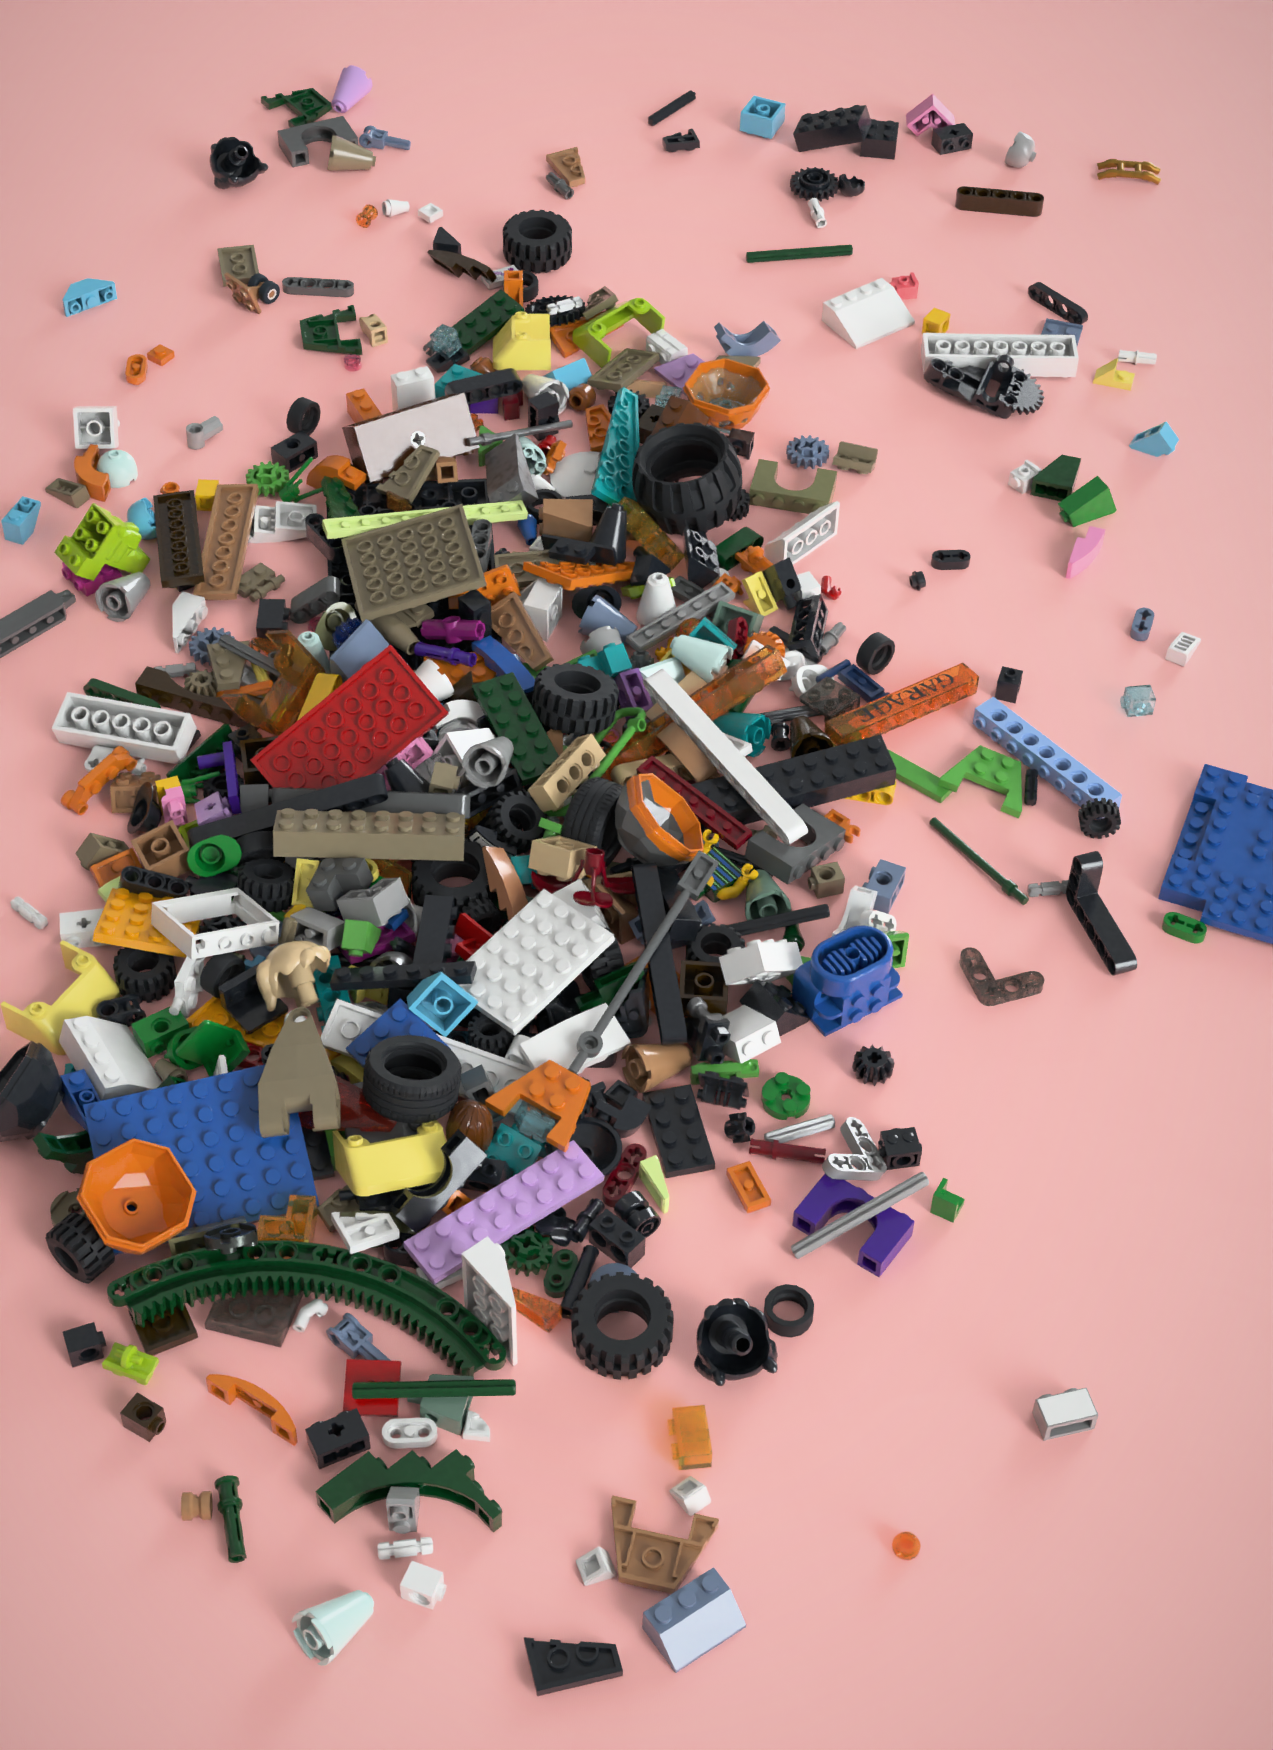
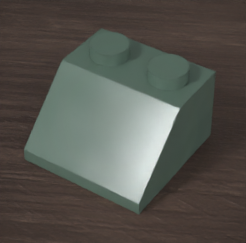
[712,601,765,649]

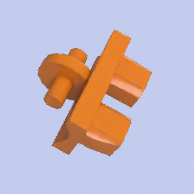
[735,546,774,574]

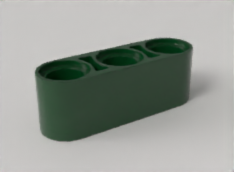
[716,527,764,571]

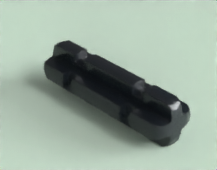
[1024,768,1038,806]
[390,937,416,961]

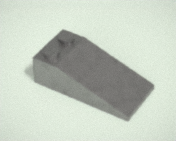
[485,433,538,507]

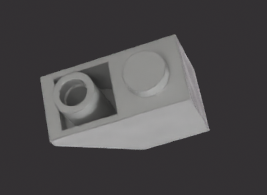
[386,1486,420,1534]

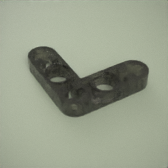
[959,947,1045,1006]

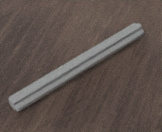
[791,1172,929,1259]

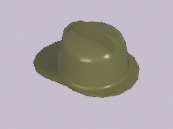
[315,602,356,651]

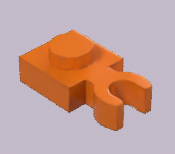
[543,440,567,476]
[824,809,861,844]

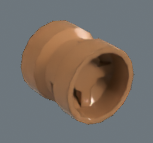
[181,1491,213,1521]

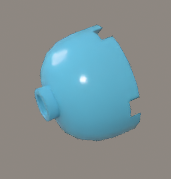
[126,497,157,540]

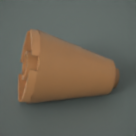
[621,1043,692,1093]

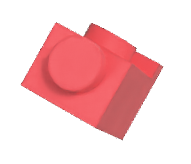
[889,272,919,300]

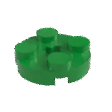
[761,1072,811,1120]

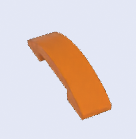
[206,1374,298,1446]

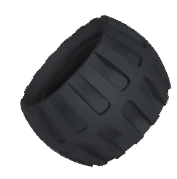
[632,422,743,536]

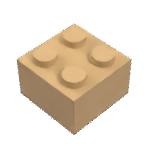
[528,835,597,882]

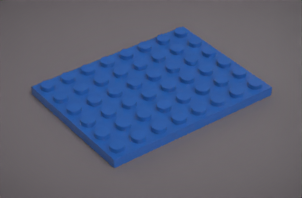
[83,1064,320,1255]

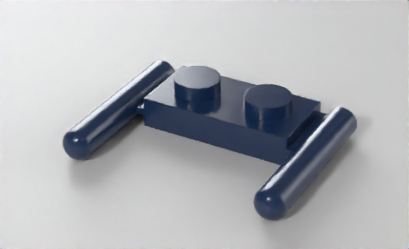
[815,659,892,718]

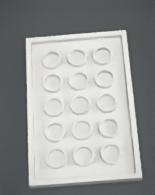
[459,889,615,1036]

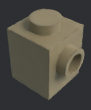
[428,761,460,793]

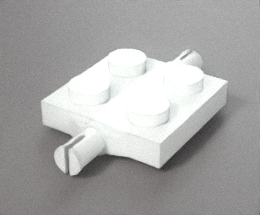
[169,956,206,1018]

